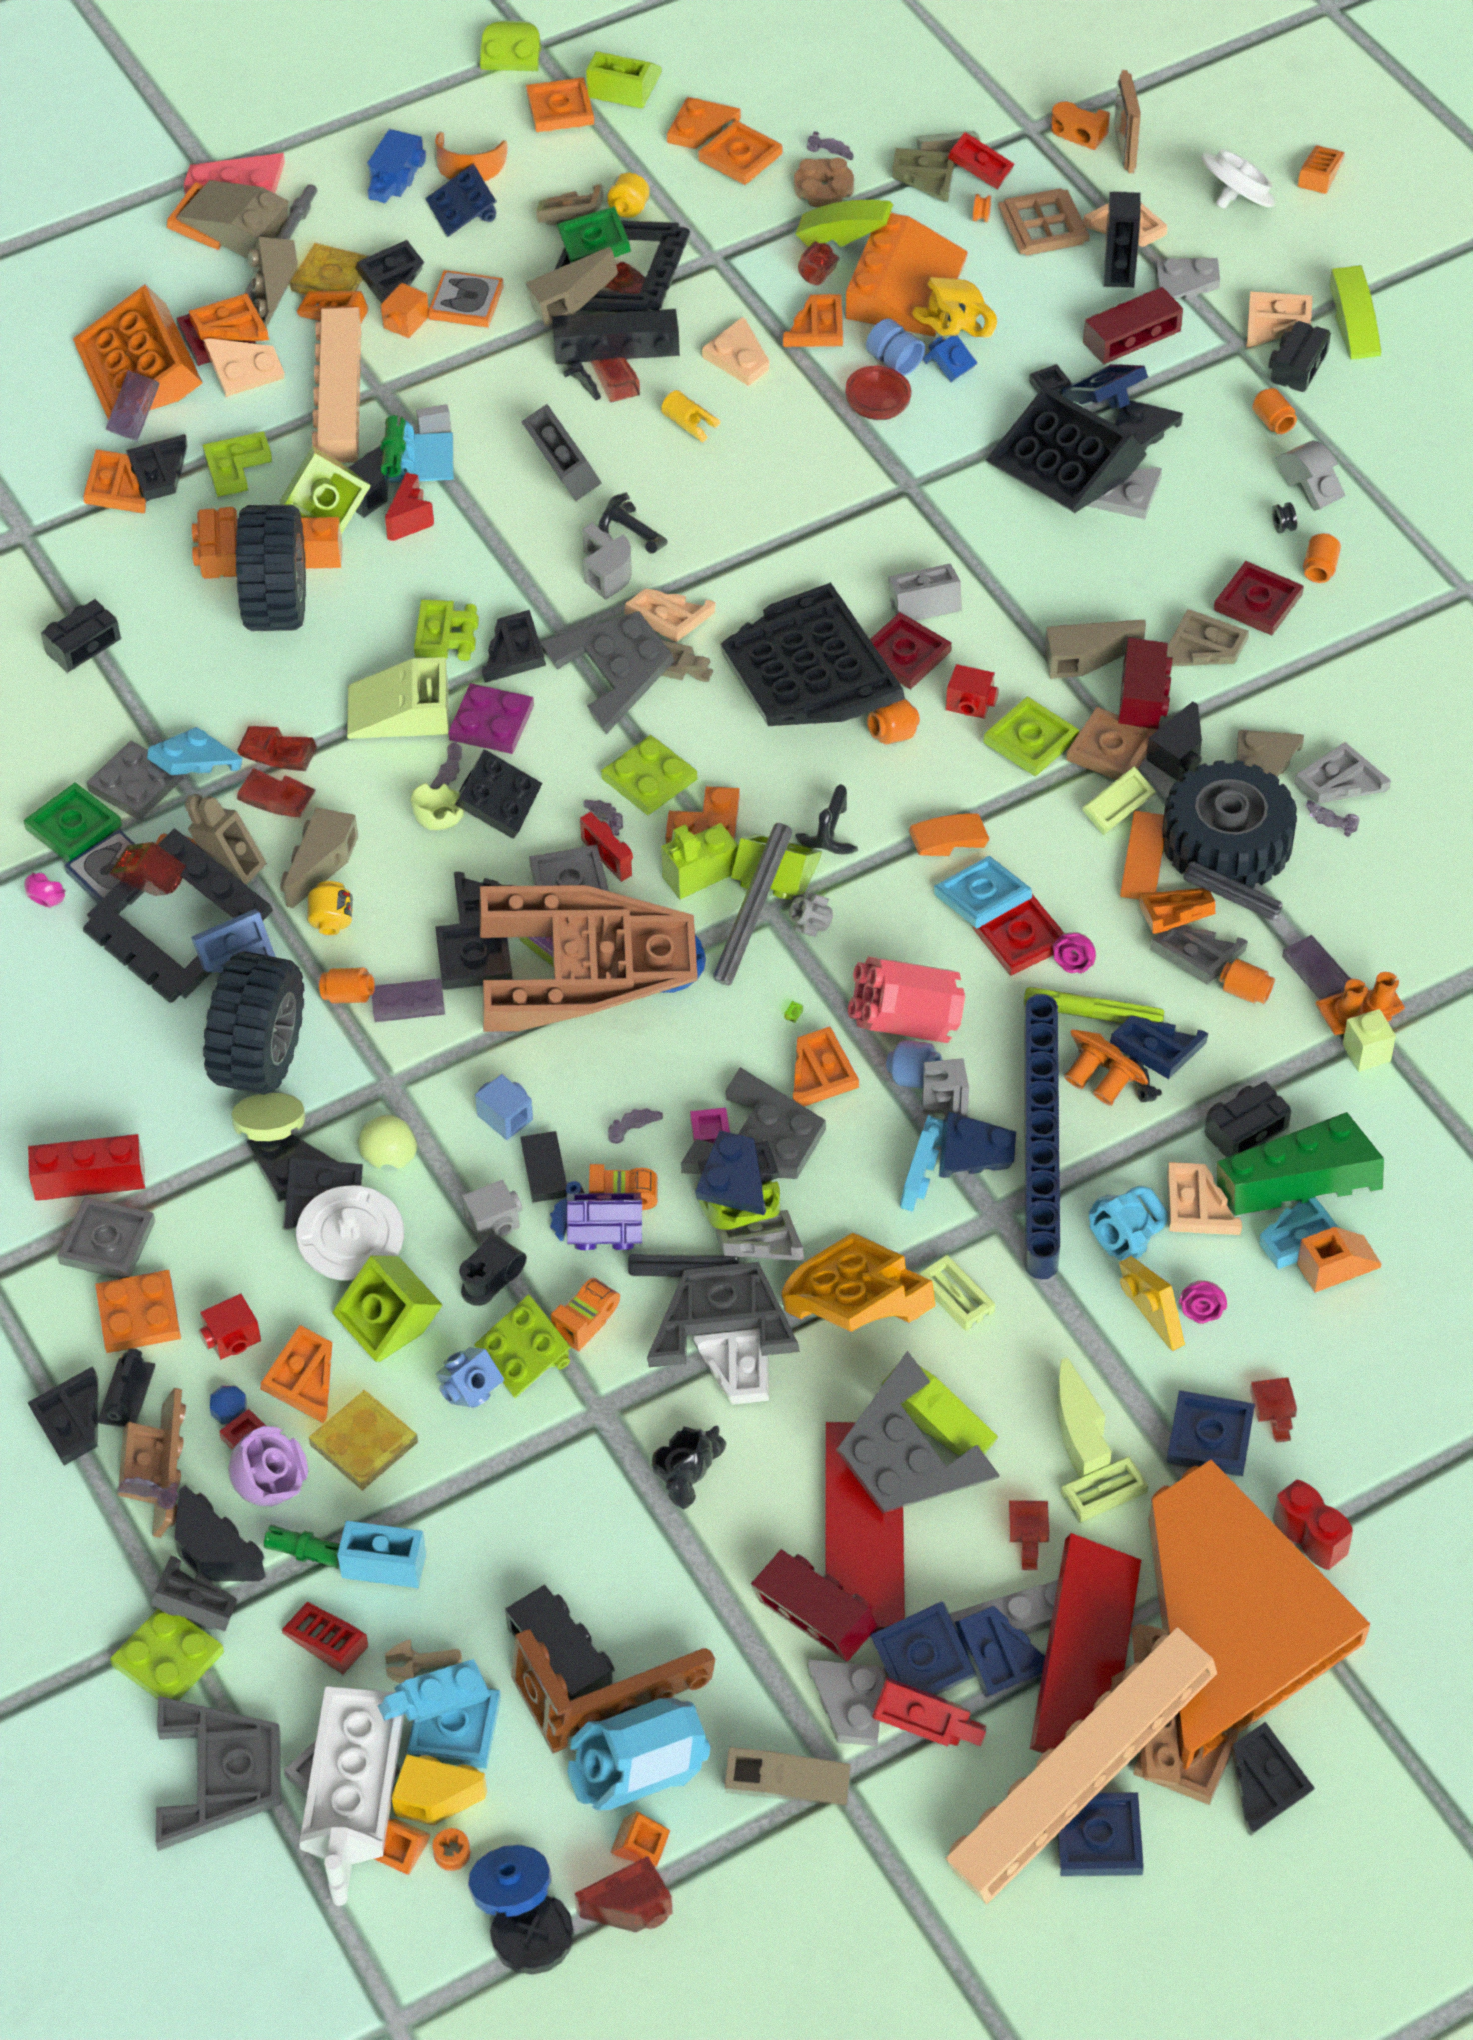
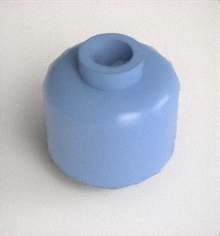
[886,1040,942,1089]

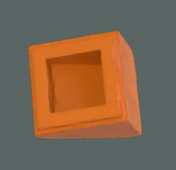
[611,1811,671,1868]
[374,1819,431,1875]

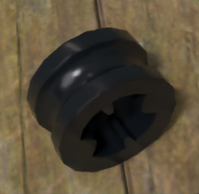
[1272,502,1297,534]

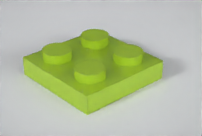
[983,696,1079,777]
[601,734,697,816]
[110,1608,224,1701]

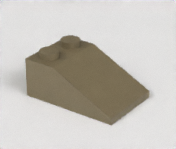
[177,180,289,259]

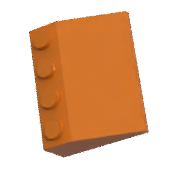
[846,213,968,337]
[73,284,203,422]

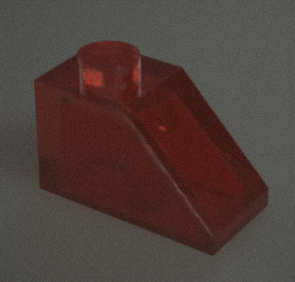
[109,842,186,896]
[574,1856,673,1933]

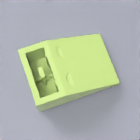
[347,657,449,738]

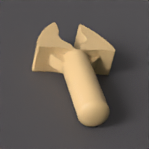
[385,1639,462,1683]

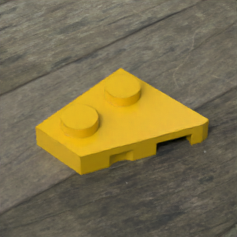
[1119,1256,1185,1351]

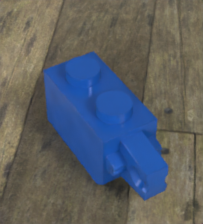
[367,129,426,203]

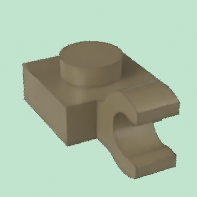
[661,640,714,682]

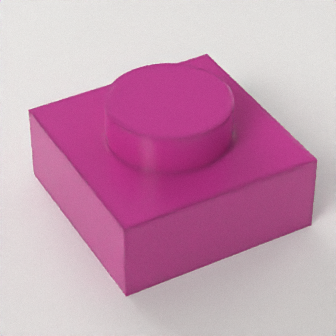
[690,1108,730,1144]

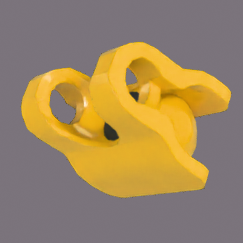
[912,277,997,338]

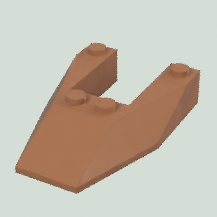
[479,885,698,1032]

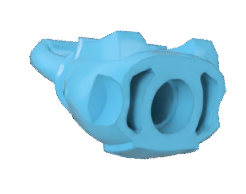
[1089,1186,1168,1261]

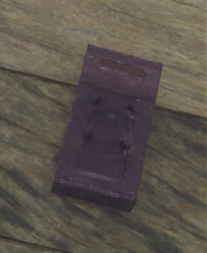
[1282,935,1351,1000]

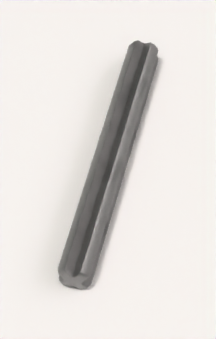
[713,823,792,986]

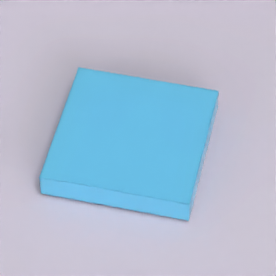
[934,856,1032,929]
[406,1689,501,1769]

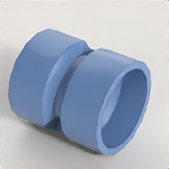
[866,318,925,376]

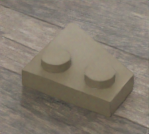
[536,184,604,225]
[1167,609,1249,666]
[1237,730,1304,778]

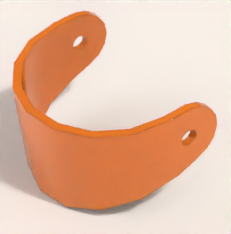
[435,132,508,181]

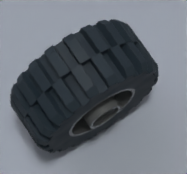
[236,504,306,631]
[1162,760,1297,888]
[203,951,305,1095]

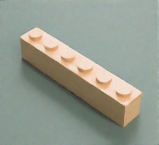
[312,307,361,463]

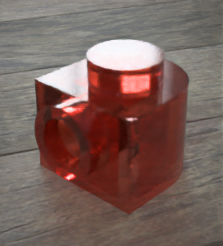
[798,241,840,286]

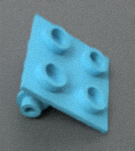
[389,421,454,483]

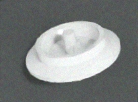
[1201,149,1275,208]
[296,1185,404,1281]

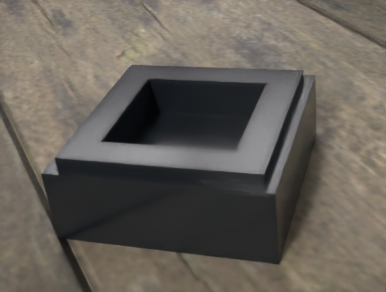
[1029,364,1072,395]

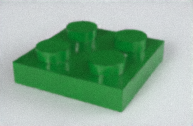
[557,206,632,263]
[23,782,122,862]

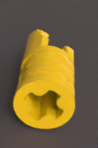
[661,390,720,443]

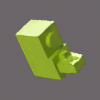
[661,823,739,900]

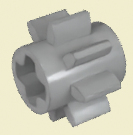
[789,891,833,937]

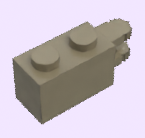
[185,794,267,885]

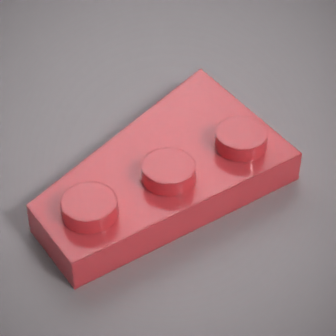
[183,153,285,194]

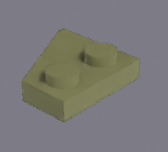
[892,148,955,202]

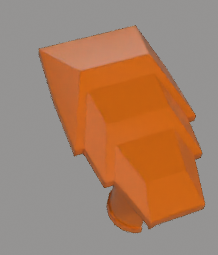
[1315,972,1405,1035]
[1064,1029,1148,1106]

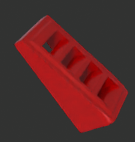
[282,1602,369,1675]

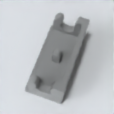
[888,563,962,621]
[922,1058,969,1120]

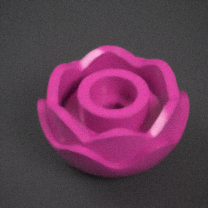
[24,872,66,908]
[1053,932,1096,974]
[1179,1280,1227,1324]

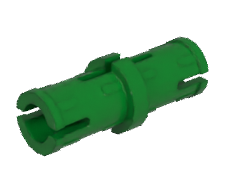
[380,415,406,477]
[264,1524,340,1569]

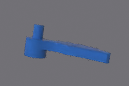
[550,1181,585,1241]

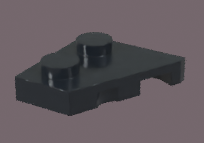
[355,240,424,304]
[1114,400,1183,451]
[282,1158,363,1230]

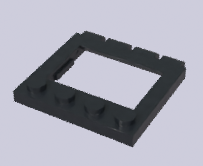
[555,220,690,312]
[83,828,273,1003]

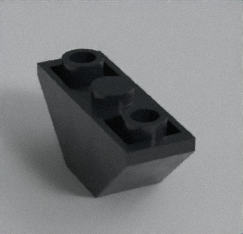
[174,1485,266,1582]

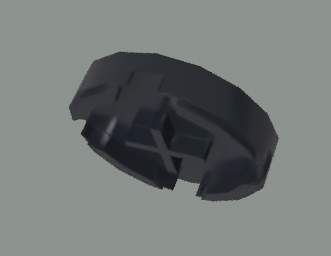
[490,1896,574,1975]

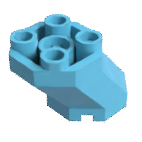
[567,1698,710,1810]

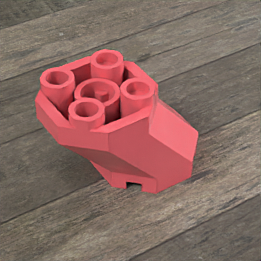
[848,956,965,1043]

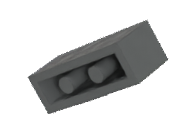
[521,404,602,501]

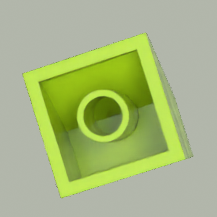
[279,446,371,534]
[731,834,822,900]
[332,1255,443,1362]

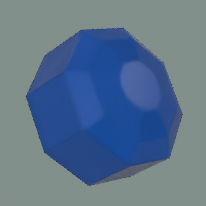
[209,1386,247,1424]

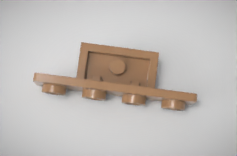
[118,1388,186,1538]
[1111,1624,1181,1786]

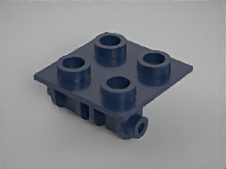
[425,163,497,237]

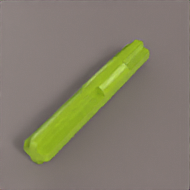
[1023,987,1164,1024]

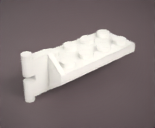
[299,1687,404,1906]

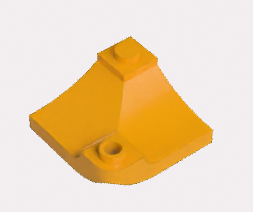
[781,1233,935,1332]

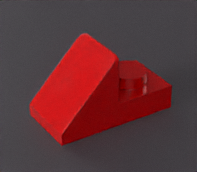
[385,472,434,541]

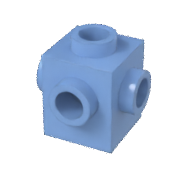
[435,1347,505,1408]

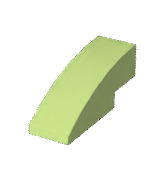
[1057,1357,1112,1478]

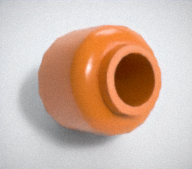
[867,699,920,745]

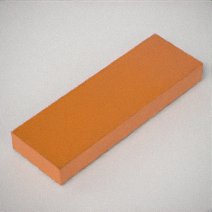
[1120,811,1165,900]

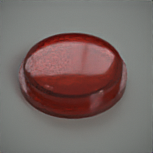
[845,366,911,420]

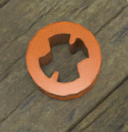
[973,194,991,223]
[432,1828,471,1871]

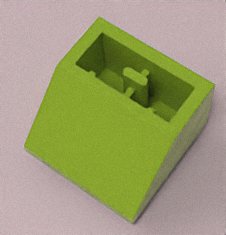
[586,51,662,109]

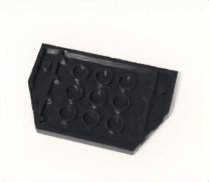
[720,582,905,726]

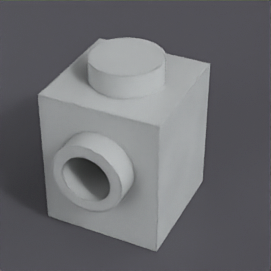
[462,1179,522,1244]

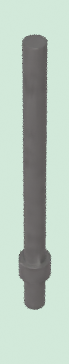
[243,184,318,303]

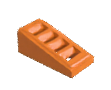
[1298,145,1345,194]
[296,291,368,323]

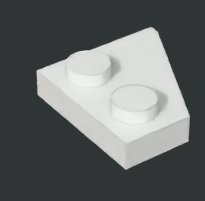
[694,1329,769,1404]

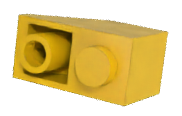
[392,1755,487,1826]

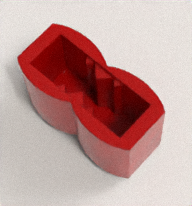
[1273,1479,1353,1570]

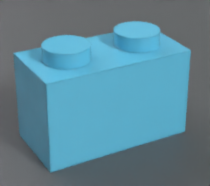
[337,1520,427,1588]

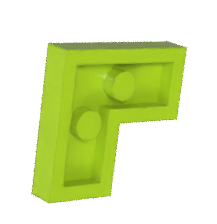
[202,431,273,497]

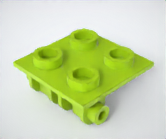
[474,1294,571,1398]

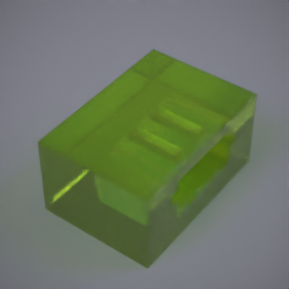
[784,1001,803,1023]

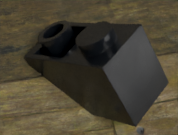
[348,446,389,518]

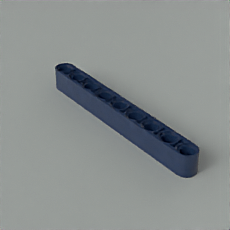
[1024,994,1060,1280]

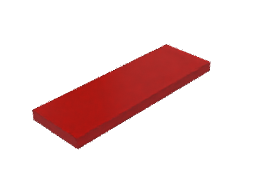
[825,1422,905,1634]
[1030,1533,1142,1754]

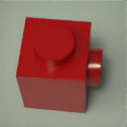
[946,664,999,719]
[199,1293,261,1360]

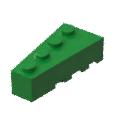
[1217,1112,1384,1216]

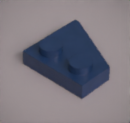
[1110,1016,1209,1080]
[954,1606,1045,1697]

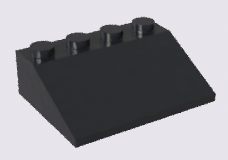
[986,386,1147,514]

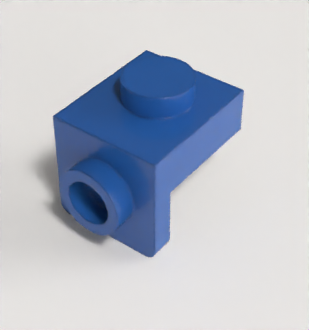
[923,335,978,382]

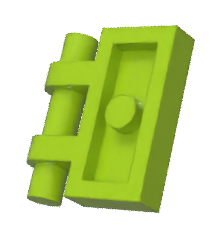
[414,600,479,661]

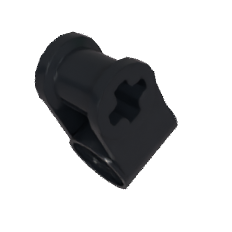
[459,1234,527,1306]

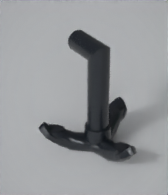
[598,492,668,554]
[795,784,858,855]

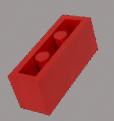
[28,1134,146,1201]

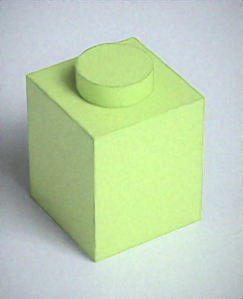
[1343,1009,1396,1072]

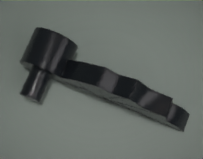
[563,361,601,401]
[1129,1057,1162,1103]

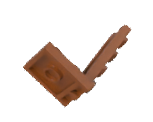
[511,1629,716,1753]

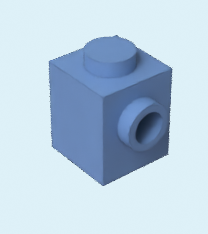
[475,1074,533,1141]

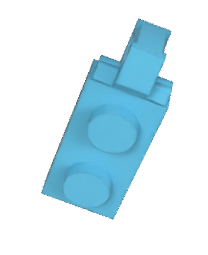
[900,1115,943,1212]
[378,1659,490,1723]

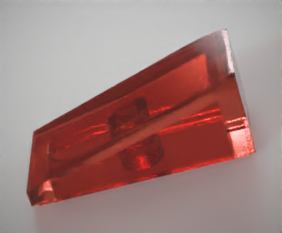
[591,357,640,403]

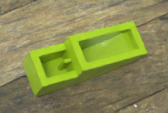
[795,199,893,250]
[1329,265,1382,360]

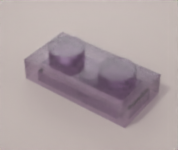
[105,371,160,442]
[372,978,445,1023]

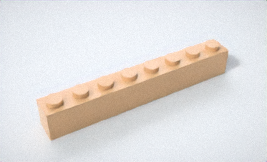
[945,1627,1217,1904]

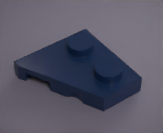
[939,1112,1016,1178]
[695,1130,766,1215]

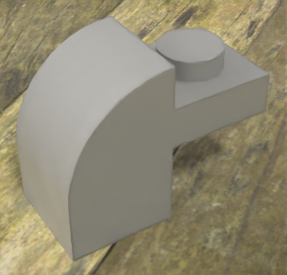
[1275,440,1346,511]
[582,523,632,600]

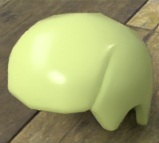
[410,783,464,830]
[357,1115,418,1169]

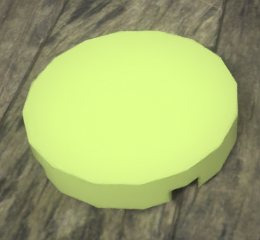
[231,1093,305,1141]

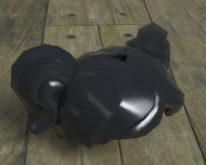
[651,1426,726,1509]

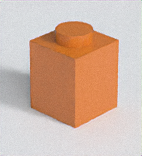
[381,283,429,338]

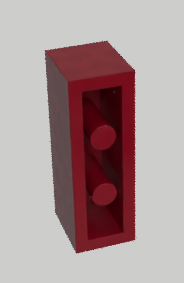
[1083,286,1183,365]
[1118,637,1173,729]
[751,1549,878,1662]

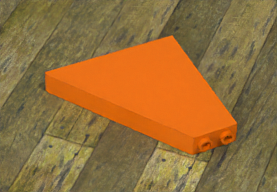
[1148,1460,1370,1770]

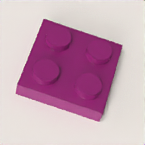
[448,683,534,754]

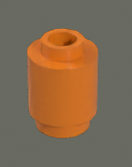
[1252,388,1297,434]
[1303,533,1341,583]
[1219,958,1275,1004]
[319,967,375,1004]

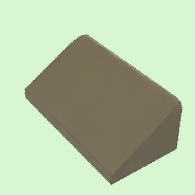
[916,131,980,153]

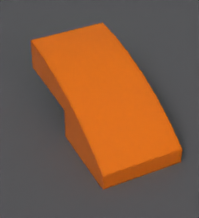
[909,813,990,856]

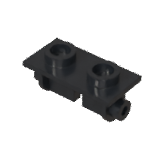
[98,1348,156,1428]

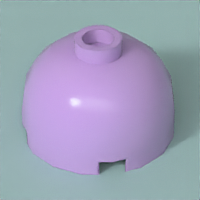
[228,1426,308,1506]

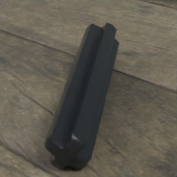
[1183,861,1283,920]
[628,1254,738,1277]

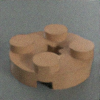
[794,157,854,208]

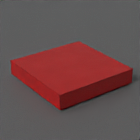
[973,894,1065,976]

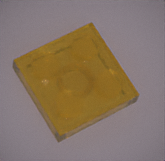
[290,243,369,295]
[308,1389,418,1491]

